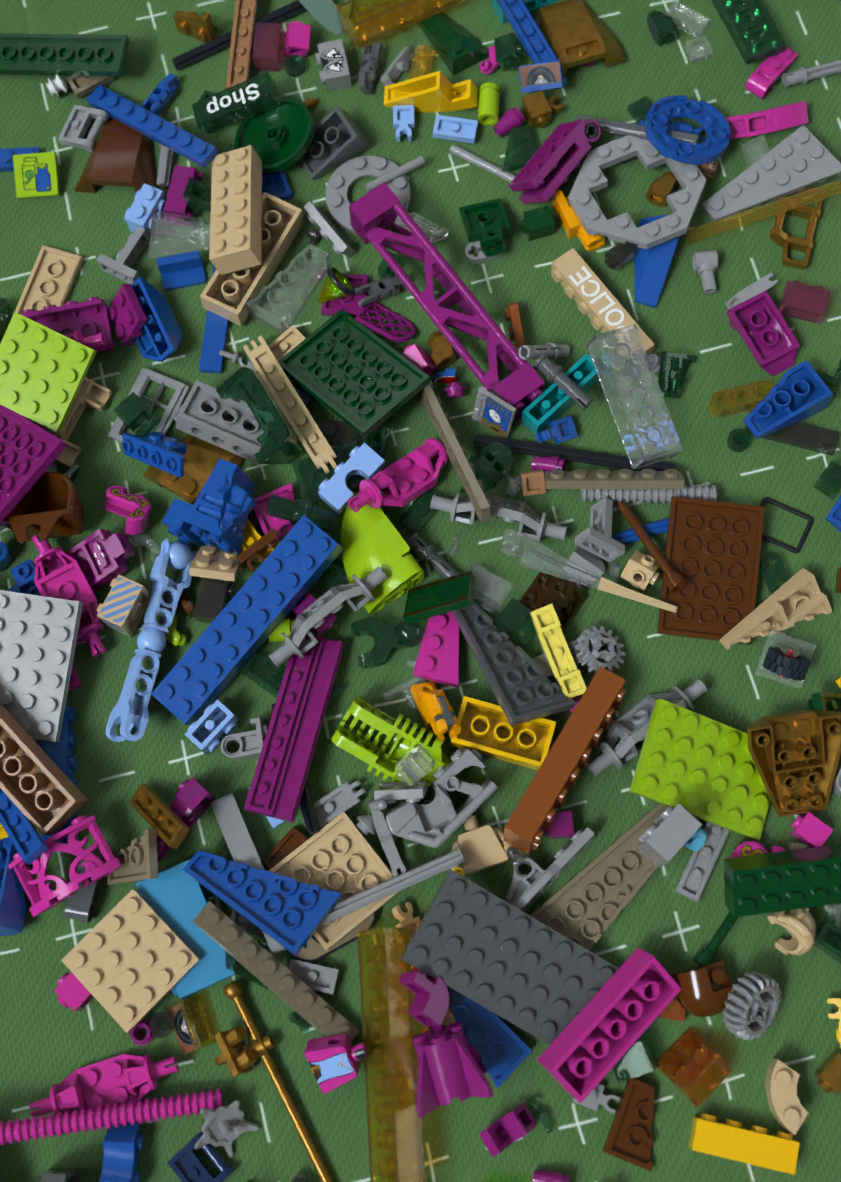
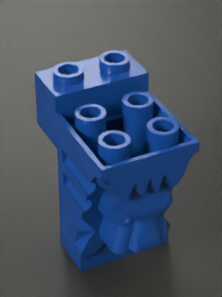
[162,458,256,554]

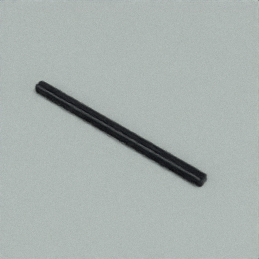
[172,0,307,70]
[474,434,675,471]

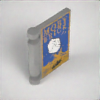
[472,386,516,438]

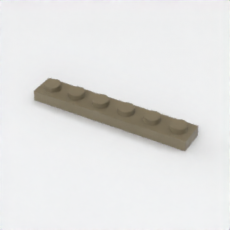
[544,469,685,489]

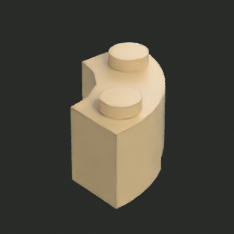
[765,1058,808,1135]

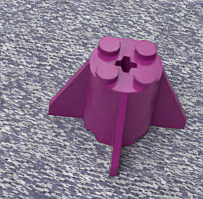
[412,1022,494,1118]

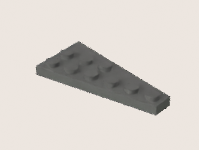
[452,602,576,726]

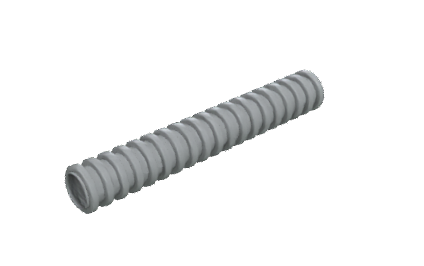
[581,484,717,504]

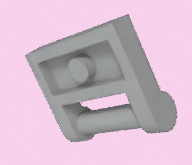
[58,105,109,152]

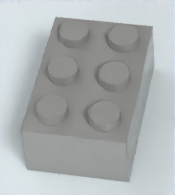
[637,804,702,868]

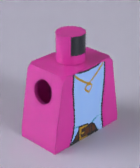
[304,1033,369,1094]

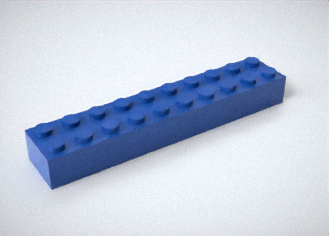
[151,515,343,725]

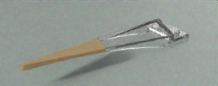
[501,528,678,613]

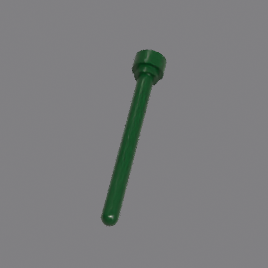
[693,912,738,966]

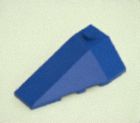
[744,360,833,439]

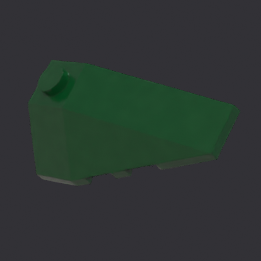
[411,4,489,76]

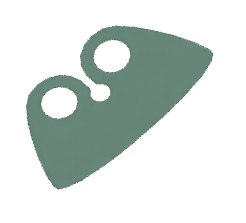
[299,0,351,35]

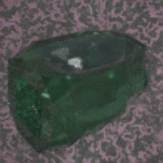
[647,10,679,47]

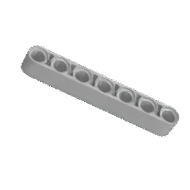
[210,793,286,955]

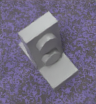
[96,226,150,284]
[575,497,625,562]

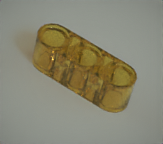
[707,380,774,418]

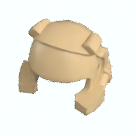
[767,908,817,956]

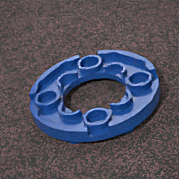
[644,95,731,166]

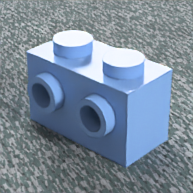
[124,183,166,238]
[185,700,239,755]

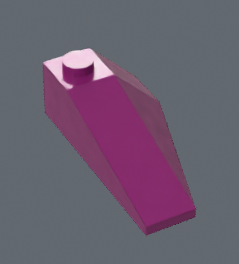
[156,777,217,863]

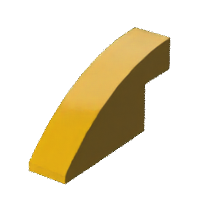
[384,71,478,112]

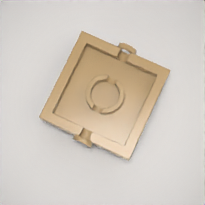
[189,545,244,581]

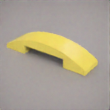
[530,604,587,699]

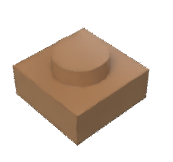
[520,469,546,496]

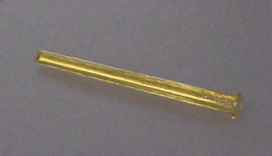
[686,180,841,245]

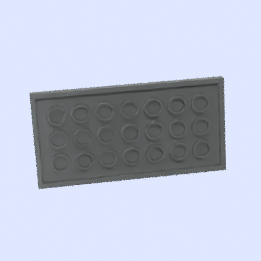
[400,869,619,1045]

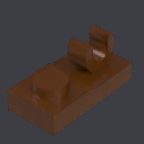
[236,528,279,571]

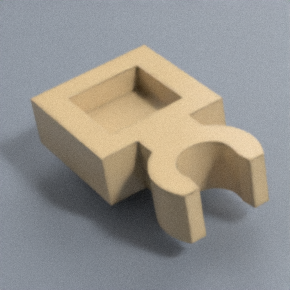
[392,902,421,948]

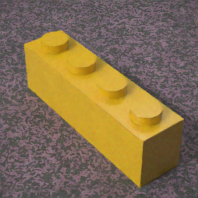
[688,1113,800,1175]

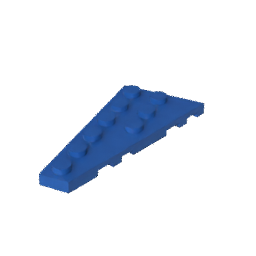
[183,850,342,956]

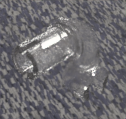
[127,532,161,564]

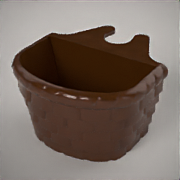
[1,472,84,544]

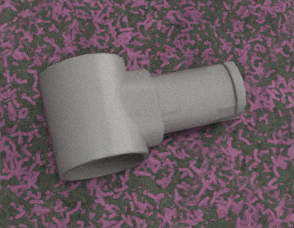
[692,249,718,294]

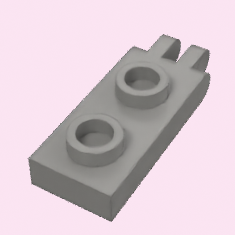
[313,780,367,829]

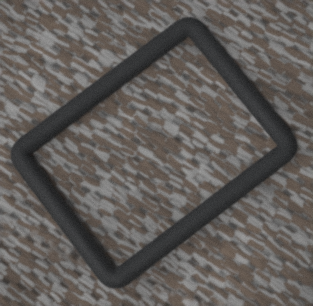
[759,497,813,553]

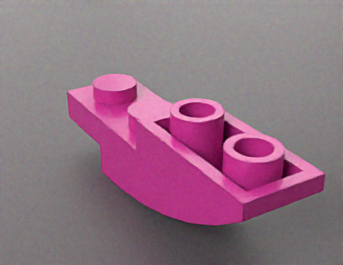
[726,100,809,140]

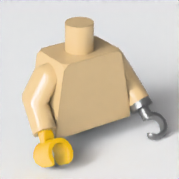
[451,815,524,878]

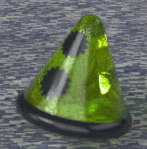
[318,267,354,304]

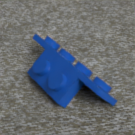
[122,432,187,477]

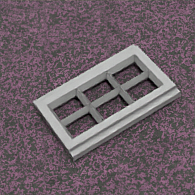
[107,368,190,443]

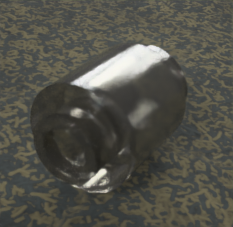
[605,241,637,271]

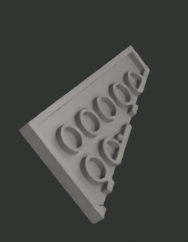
[701,125,841,223]

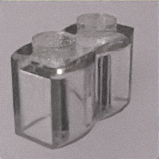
[468,563,514,613]

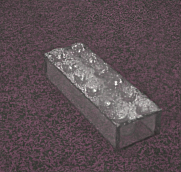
[586,324,683,469]

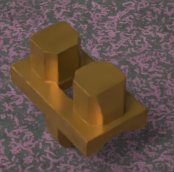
[215,1027,258,1077]

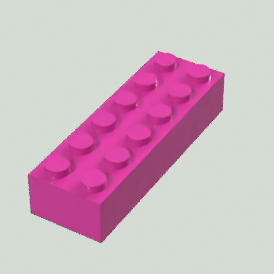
[537,948,682,1103]

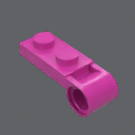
[745,44,798,100]

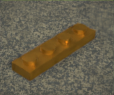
[130,783,189,849]

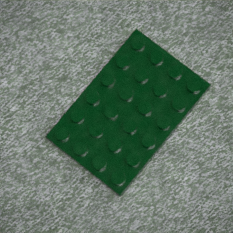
[278,309,431,438]

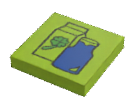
[13,152,60,199]

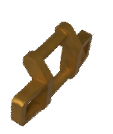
[769,186,824,270]

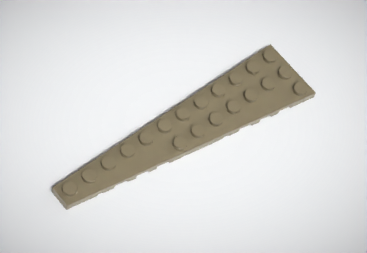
[530,803,697,951]

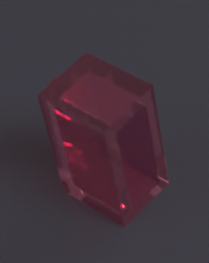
[252,23,286,72]
[778,280,831,324]

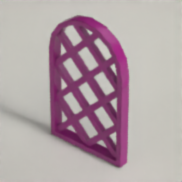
[355,302,415,342]

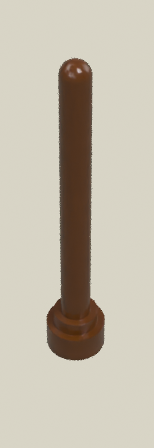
[617,501,687,593]

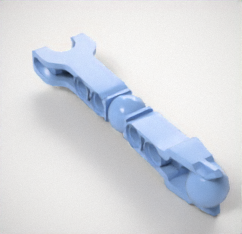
[106,538,196,742]

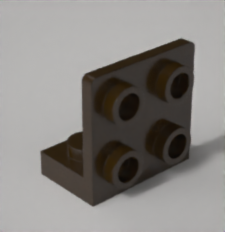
[517,570,586,632]

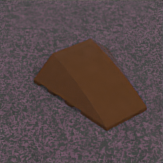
[74,117,156,193]

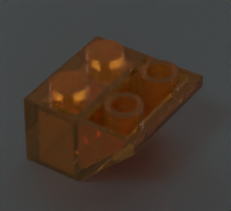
[654,1028,732,1108]

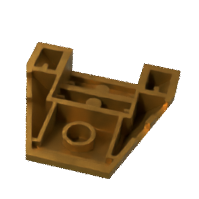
[143,434,244,505]

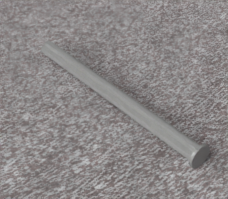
[319,846,466,927]

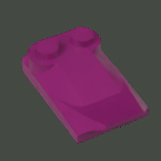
[726,291,800,376]

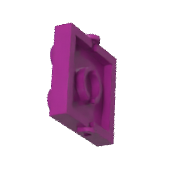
[108,284,147,346]

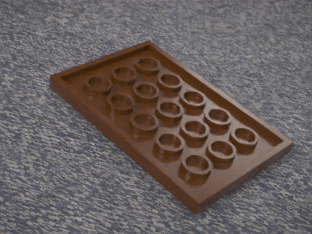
[656,496,765,645]

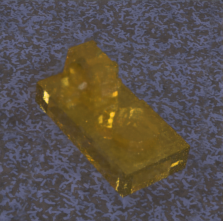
[406,44,436,80]

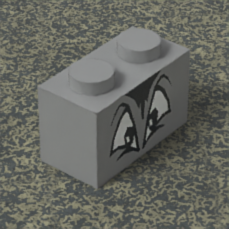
[315,39,352,92]

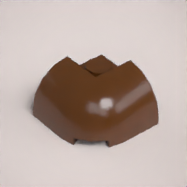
[672,960,733,1017]

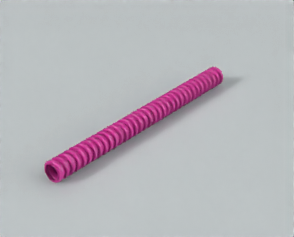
[0,1088,223,1145]

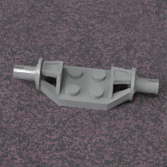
[430,492,567,543]
[269,567,388,667]
[586,679,707,777]

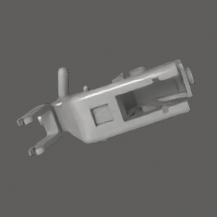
[357,748,498,877]

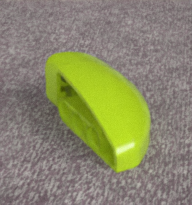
[341,490,425,615]

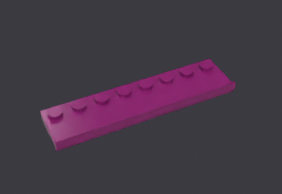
[244,633,345,823]

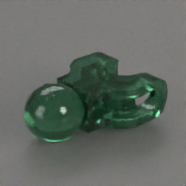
[350,617,424,669]

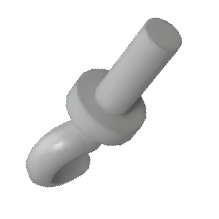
[219,350,250,368]

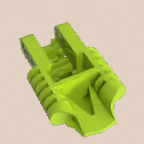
[331,695,451,787]

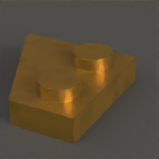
[173,11,216,42]

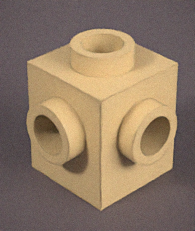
[620,550,660,590]

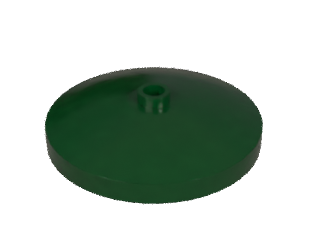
[234,98,315,174]

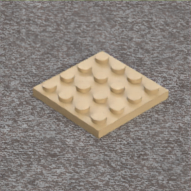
[269,812,402,951]
[61,889,201,1033]

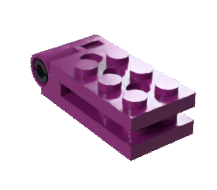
[508,119,601,204]

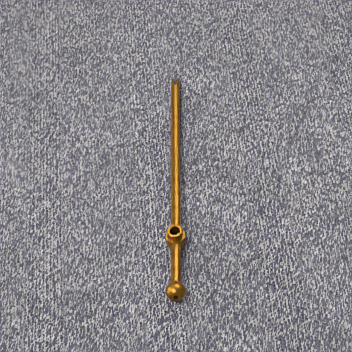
[223,980,333,1182]

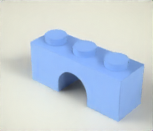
[318,442,385,515]

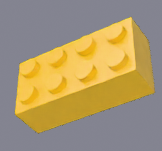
[451,696,556,771]

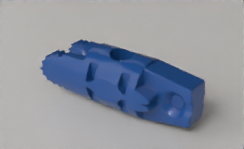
[141,73,180,116]

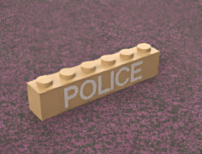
[551,248,655,368]

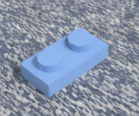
[433,115,478,144]

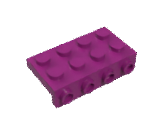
[21,297,115,354]

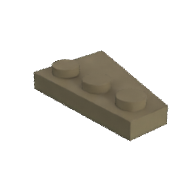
[107,828,159,885]

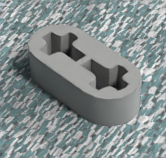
[465,239,505,265]

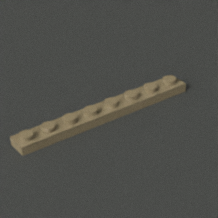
[418,381,493,523]
[192,901,359,1041]

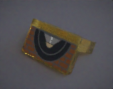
[167,994,217,1056]

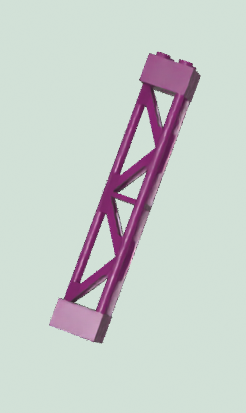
[349,182,545,421]

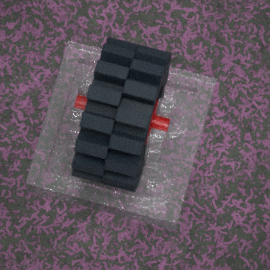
[754,629,816,689]

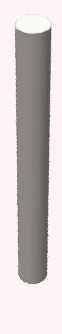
[450,144,516,182]

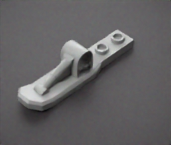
[505,827,595,912]

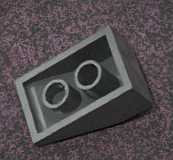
[299,106,370,180]

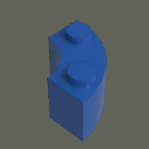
[100,1123,144,1182]

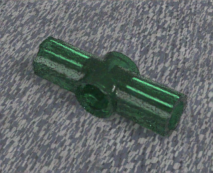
[266,494,337,532]

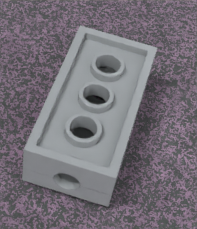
[176,380,279,464]

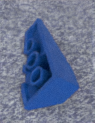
[634,215,680,308]
[0,837,26,936]

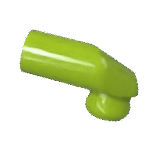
[165,616,187,646]

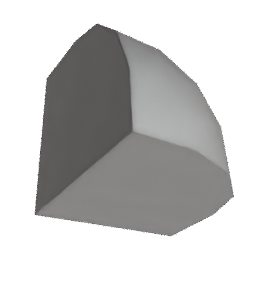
[563,546,605,580]

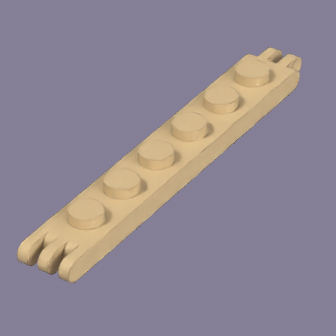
[243,335,337,474]

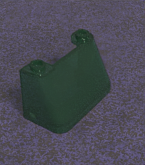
[216,367,302,464]

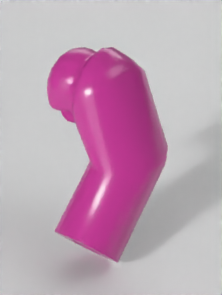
[479,46,500,74]

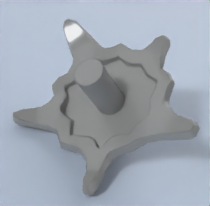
[194,1100,259,1158]

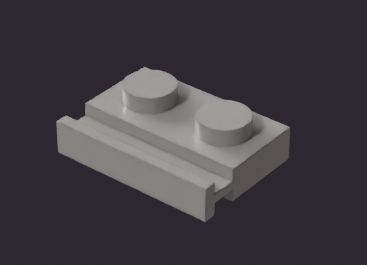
[374,781,428,804]

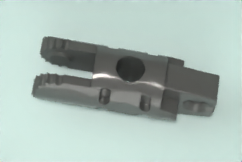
[358,42,383,94]
[353,275,405,307]

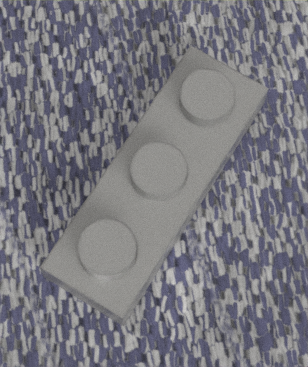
[304,201,356,258]

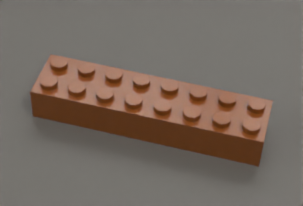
[503,666,627,855]

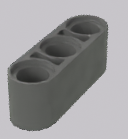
[64,851,106,923]

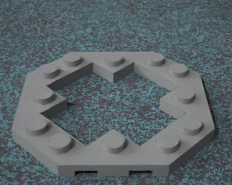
[568,135,706,249]

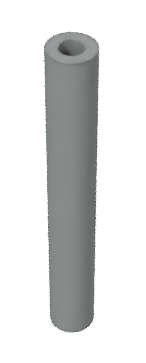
[365,156,425,192]

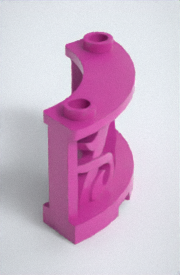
[8,815,122,917]

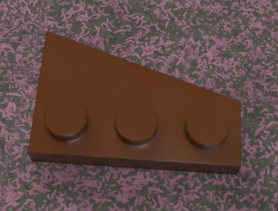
[602,1076,654,1172]

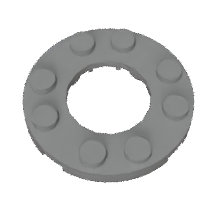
[326,156,411,235]

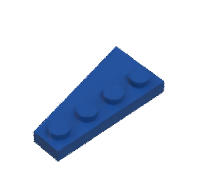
[448,988,532,1088]

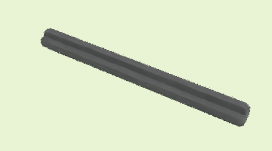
[574,115,699,145]

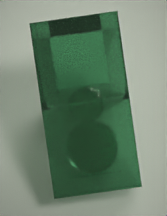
[182,177,211,215]

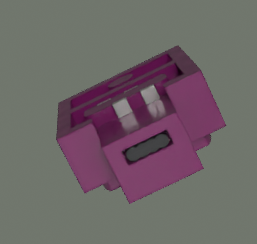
[66,529,135,593]

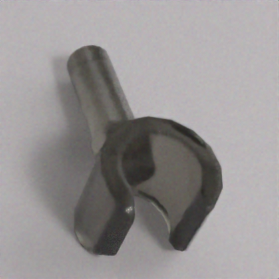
[303,226,322,258]

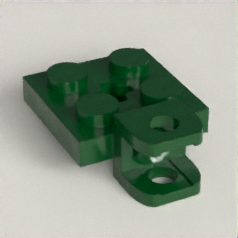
[459,198,511,257]

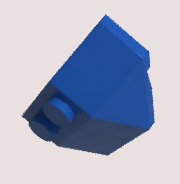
[131,277,183,362]

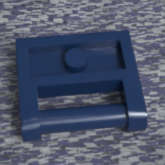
[167,1131,235,1182]

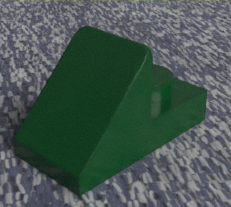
[808,692,841,713]

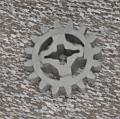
[575,626,625,673]

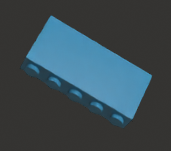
[136,860,238,999]

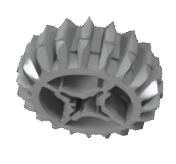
[722,971,781,1041]

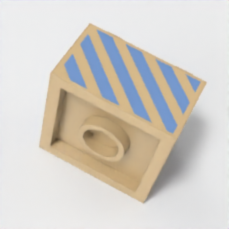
[97,575,151,638]

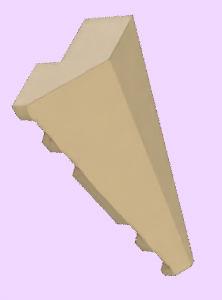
[719,568,833,650]

